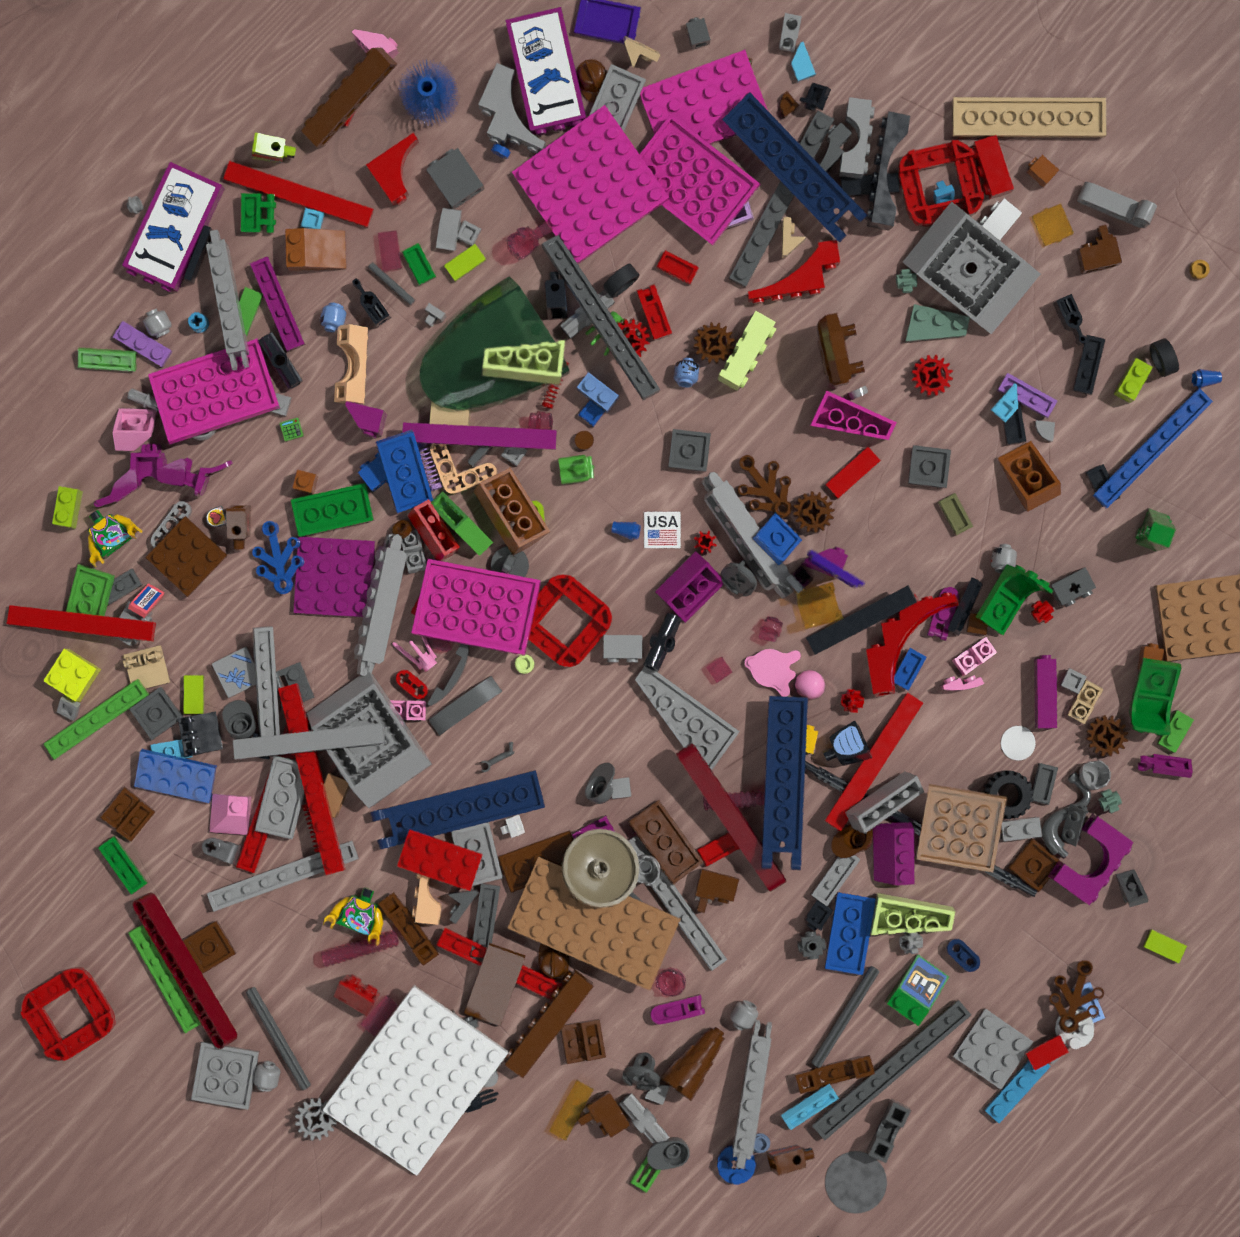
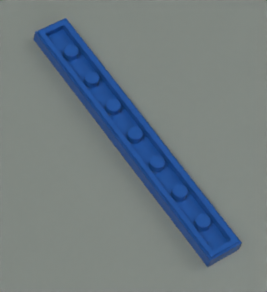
[1092,388,1213,509]

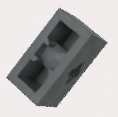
[1049,567,1096,607]

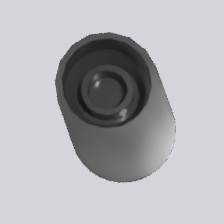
[222,700,256,740]
[585,763,615,804]
[647,1137,690,1170]

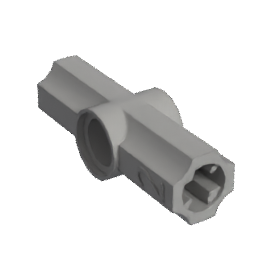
[560,289,615,339]
[619,1093,669,1144]

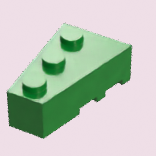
[1135,508,1176,551]

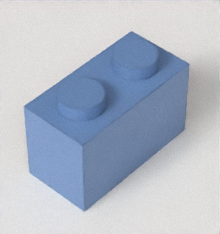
[577,372,619,413]

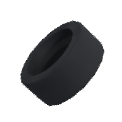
[603,264,640,298]
[1150,338,1179,377]

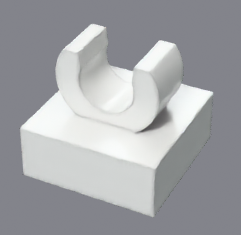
[500,815,525,838]

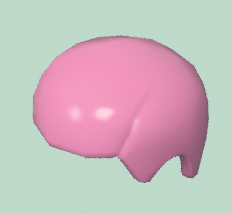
[795,670,826,700]

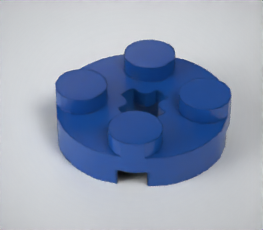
[717,1145,756,1185]

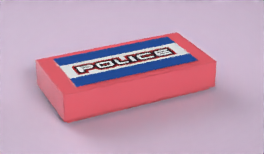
[128,583,164,618]

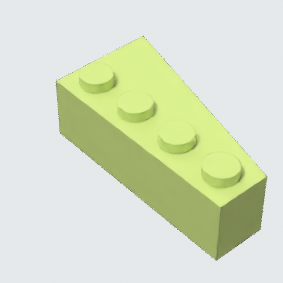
[718,311,777,391]
[483,340,565,385]
[870,893,955,935]

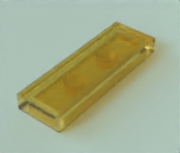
[549,1080,594,1140]

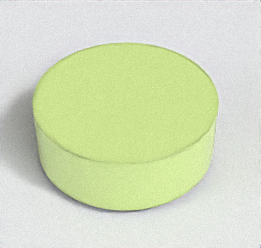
[515,654,534,674]

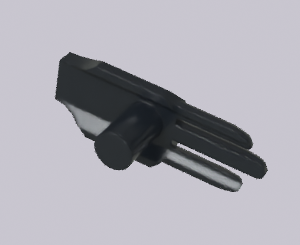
[465,1089,499,1113]

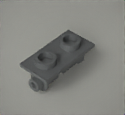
[1060,804,1088,847]

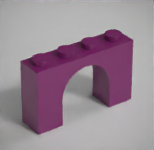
[1048,814,1134,906]

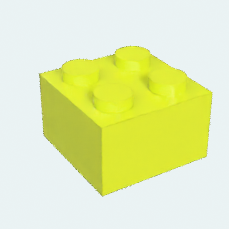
[44,648,101,702]

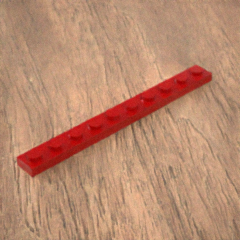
[278,683,346,875]

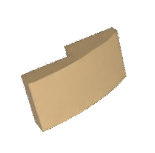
[1067,679,1103,724]

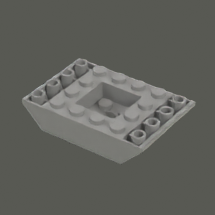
[903,202,1041,334]
[307,671,432,808]

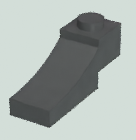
[820,123,852,172]

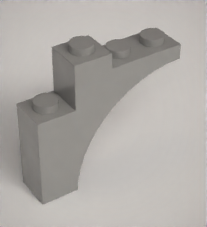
[478,63,546,153]

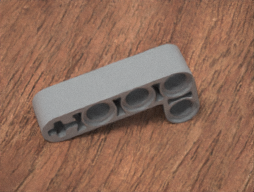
[1077,182,1157,228]

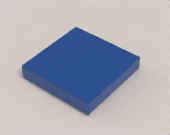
[752,513,802,565]

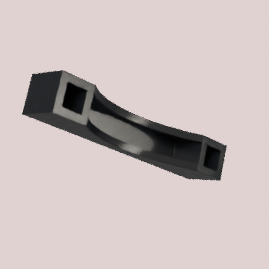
[865,111,910,231]

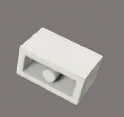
[979,199,1022,240]

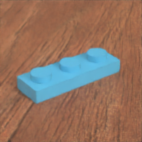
[781,1084,839,1130]

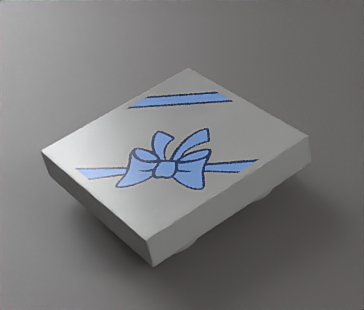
[212,647,256,698]

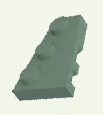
[905,304,970,342]

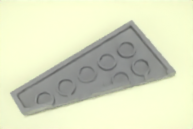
[635,666,740,770]

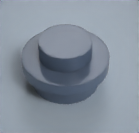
[754,1133,770,1153]

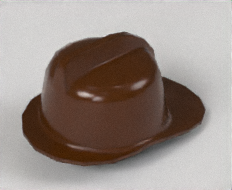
[576,59,607,103]
[831,824,873,858]
[538,943,569,981]

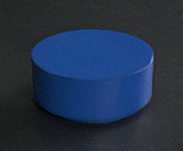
[491,144,511,159]

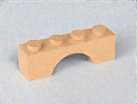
[334,324,368,404]
[412,873,442,925]

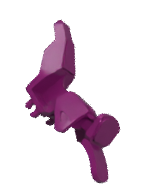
[94,444,233,507]

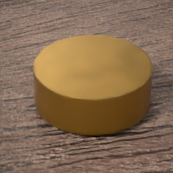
[1189,260,1210,280]

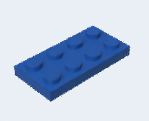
[376,430,433,513]
[134,749,217,803]
[824,892,876,975]

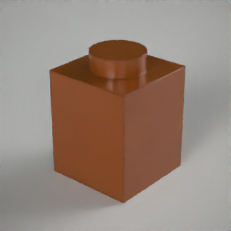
[1027,155,1059,188]
[293,470,319,494]
[1137,643,1164,670]

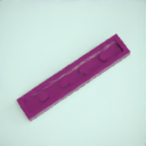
[250,256,305,352]

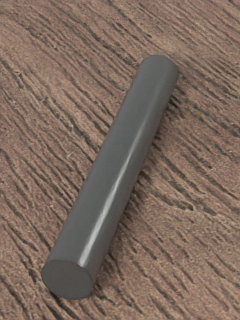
[368,262,415,306]

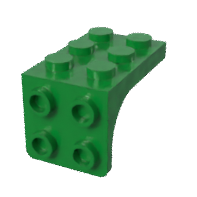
[976,564,1053,635]
[1129,658,1182,736]

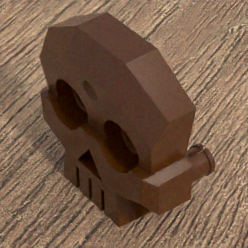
[816,313,865,387]

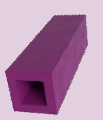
[1034,655,1057,728]

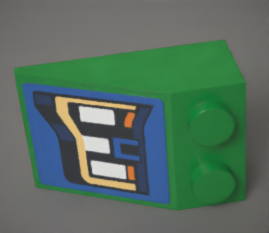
[885,954,949,1026]

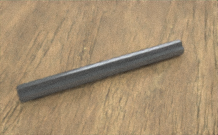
[812,966,879,1068]
[246,987,311,1091]

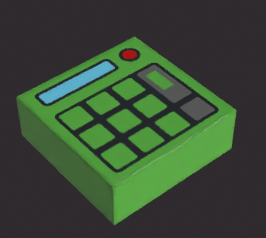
[280,418,304,442]

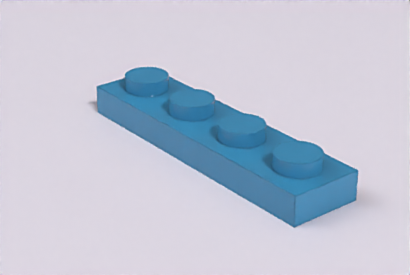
[984,1060,1051,1124]

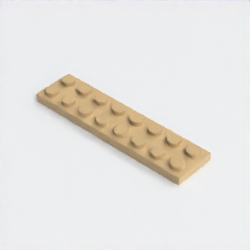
[952,97,1106,137]

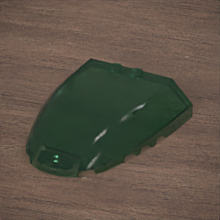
[419,276,570,411]

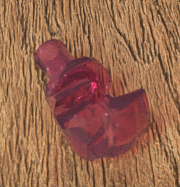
[506,221,553,260]

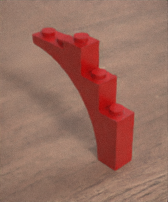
[866,593,959,697]

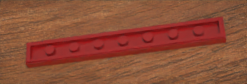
[223,161,374,228]
[7,605,156,642]
[824,692,923,832]
[236,722,295,873]
[437,927,576,1011]

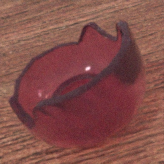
[656,967,686,997]

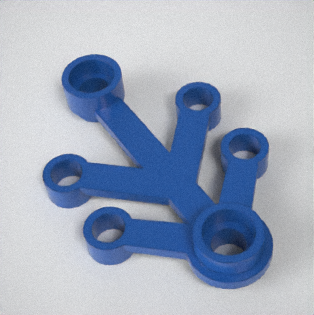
[252,521,304,594]

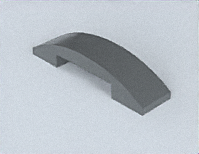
[427,644,470,706]
[429,676,502,736]

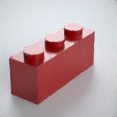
[972,135,1014,199]
[407,499,460,561]

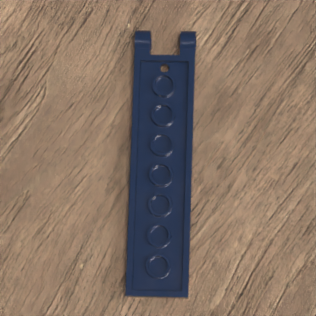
[722,92,868,242]
[761,696,808,871]
[370,770,545,849]

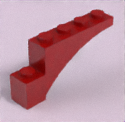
[747,240,840,304]

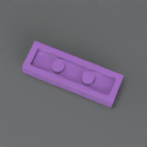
[113,321,172,368]
[997,373,1057,418]

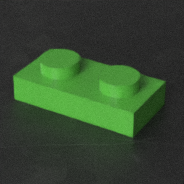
[1157,710,1194,753]

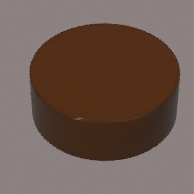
[575,431,594,450]
[392,520,412,539]

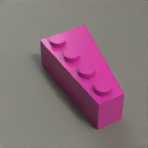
[810,390,897,440]

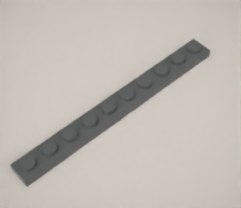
[729,110,834,288]
[542,235,660,401]
[812,1000,971,1140]

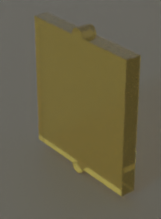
[1032,204,1074,247]

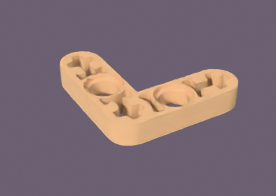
[430,444,497,495]

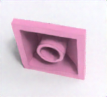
[352,29,398,59]
[112,409,157,451]
[210,794,251,835]

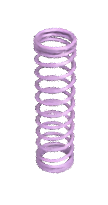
[417,443,442,491]

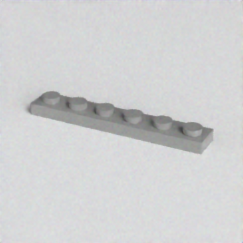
[252,626,280,737]

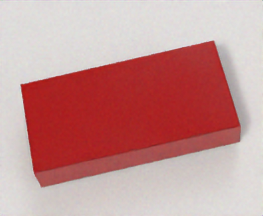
[656,250,699,285]
[697,832,740,867]
[1025,1034,1069,1071]

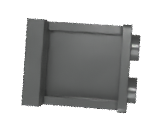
[426,148,484,209]

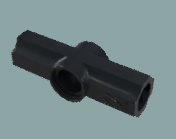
[258,332,303,390]
[643,613,682,672]

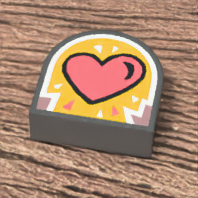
[206,505,226,528]

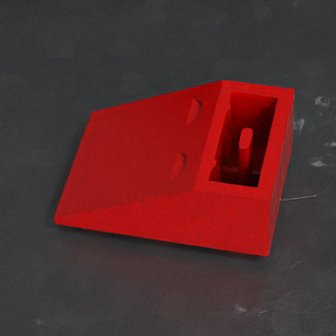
[333,974,380,1016]

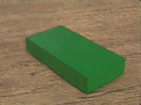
[402,243,436,286]

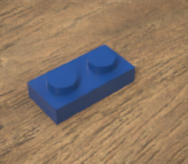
[894,648,927,691]

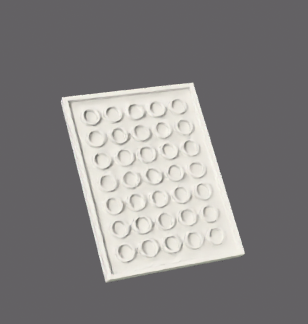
[322,985,508,1176]

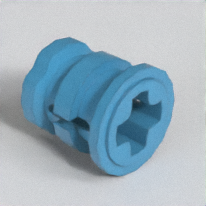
[188,312,209,333]

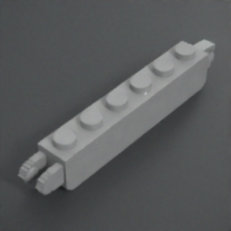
[206,230,249,370]
[702,472,793,599]
[354,533,407,676]
[732,1020,772,1169]

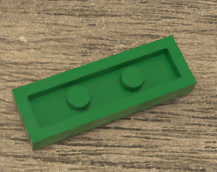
[98,836,148,895]

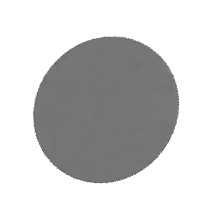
[825,1151,887,1213]

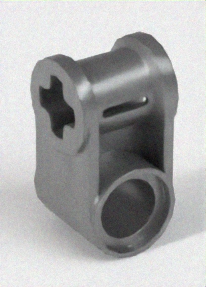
[202,837,241,865]

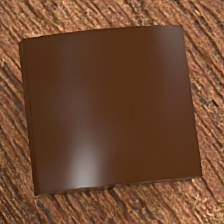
[100,786,155,842]
[560,1019,606,1065]

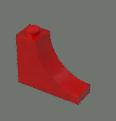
[366,133,419,206]

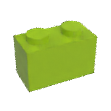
[1113,358,1153,403]
[52,486,83,529]

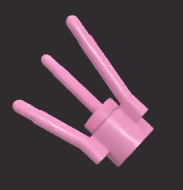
[392,636,437,672]

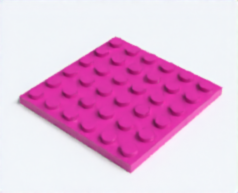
[512,105,670,264]

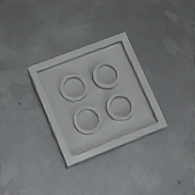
[952,1008,1033,1089]
[191,1041,259,1110]

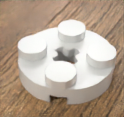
[1055,1009,1094,1049]

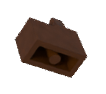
[1076,225,1122,274]
[695,868,739,913]
[577,1091,630,1138]

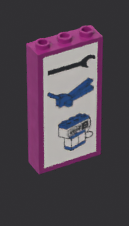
[505,7,586,136]
[122,162,225,293]

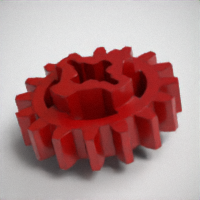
[616,318,650,357]
[911,355,953,397]

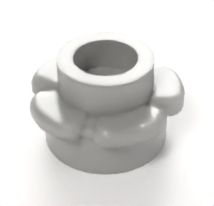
[126,196,143,214]

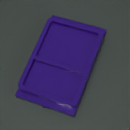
[574,0,641,44]
[807,550,865,589]

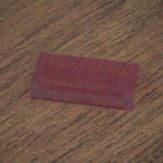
[378,230,402,272]
[361,995,399,1037]

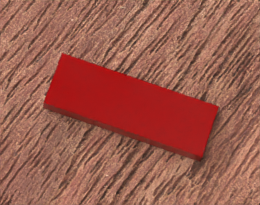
[825,447,881,499]

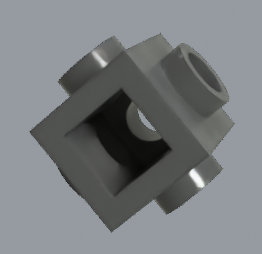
[797,931,826,960]

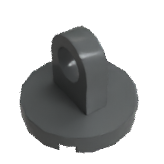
[491,547,529,577]
[721,560,757,596]
[622,1052,661,1090]

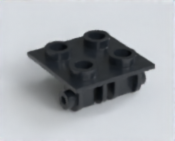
[178,712,223,756]

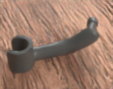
[481,742,515,772]

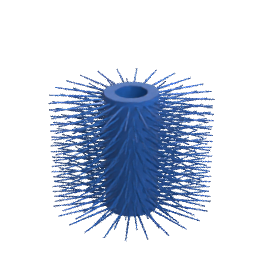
[398,59,460,125]

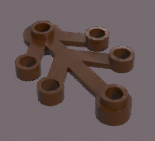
[738,455,792,518]
[1049,960,1104,1033]

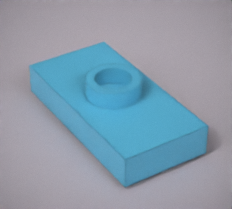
[151,740,193,758]

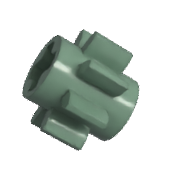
[896,269,917,293]
[1098,789,1122,814]

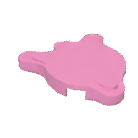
[744,649,801,697]

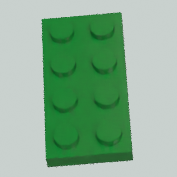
[291,483,374,537]

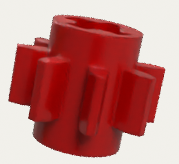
[694,531,717,554]
[1030,600,1054,623]
[841,689,864,713]

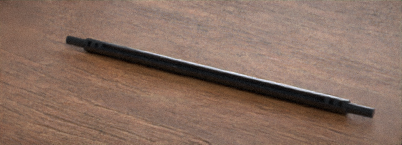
[805,761,1037,897]

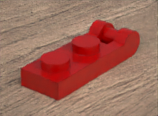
[636,284,672,341]

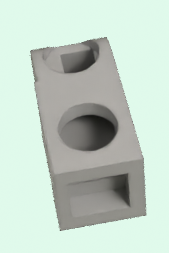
[779,13,802,52]

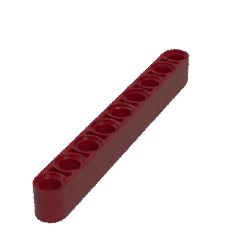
[676,743,787,892]
[133,892,237,1049]

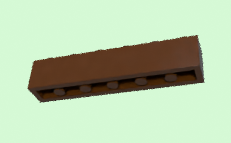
[301,47,397,147]
[504,969,594,1078]

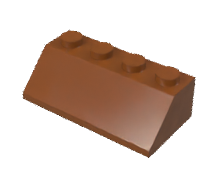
[473,467,550,555]

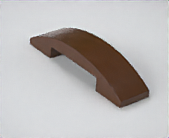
[378,892,439,966]
[795,1055,875,1094]

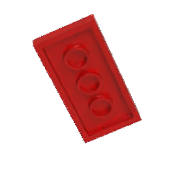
[397,829,483,891]

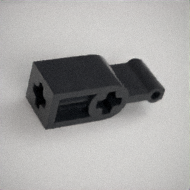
[352,278,391,328]
[1053,294,1086,346]

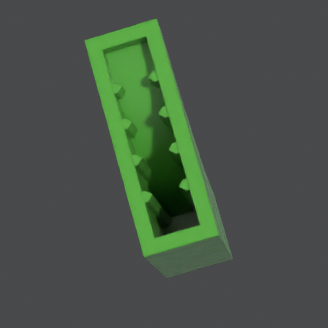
[431,491,493,556]

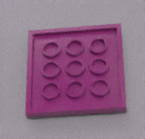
[293,537,375,617]

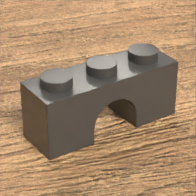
[866,1099,911,1163]

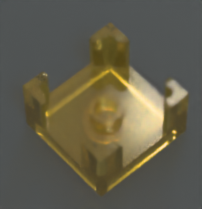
[794,582,843,630]

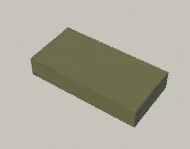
[938,493,973,536]

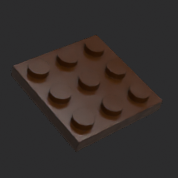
[145,516,228,597]

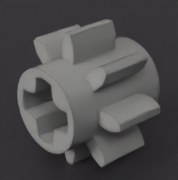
[899,932,923,954]

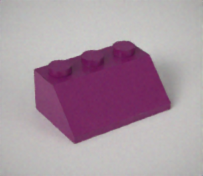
[655,551,724,623]
[873,822,915,885]

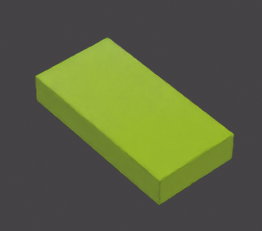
[444,244,486,282]
[184,675,204,714]
[1143,929,1187,963]

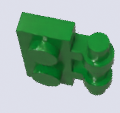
[241,193,276,233]

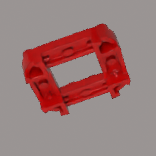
[898,140,984,227]
[528,574,612,667]
[21,967,116,1061]

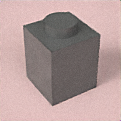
[685,17,711,50]

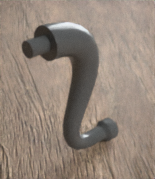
[1042,772,1091,859]

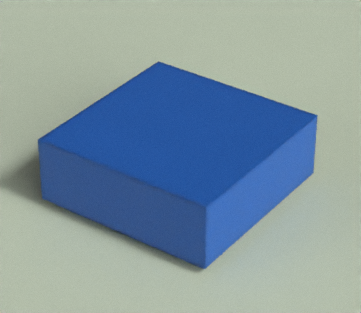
[578,400,605,427]

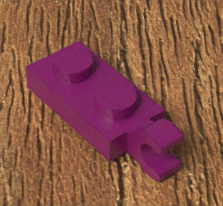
[1138,754,1193,778]

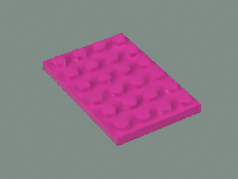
[640,50,768,145]
[640,114,761,245]
[148,339,280,444]
[411,559,541,656]

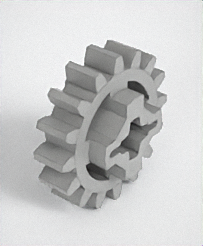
[295,1098,337,1141]

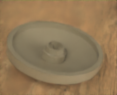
[562,829,639,908]

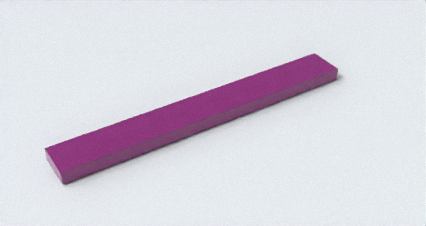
[402,422,557,450]

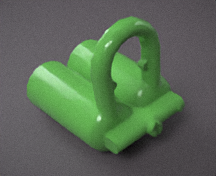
[558,455,594,484]

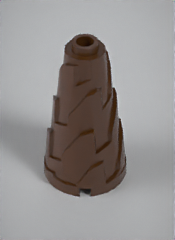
[660,1027,725,1102]

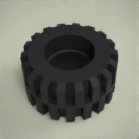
[982,770,1034,819]

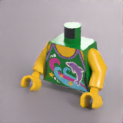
[88,510,142,568]
[323,887,383,946]

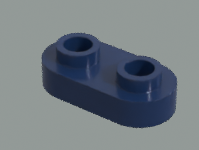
[946,938,980,972]

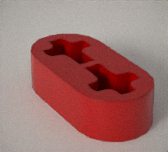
[396,670,429,699]

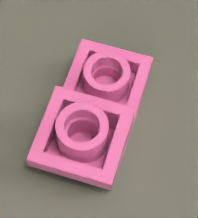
[952,637,997,676]
[941,675,984,690]
[390,700,426,720]

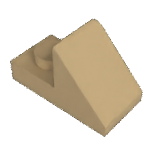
[623,36,660,67]
[781,217,806,259]

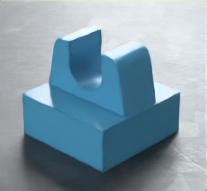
[934,180,955,204]

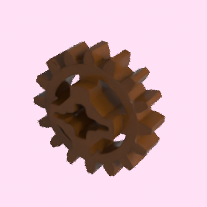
[693,322,735,364]
[793,491,835,533]
[1085,715,1129,757]

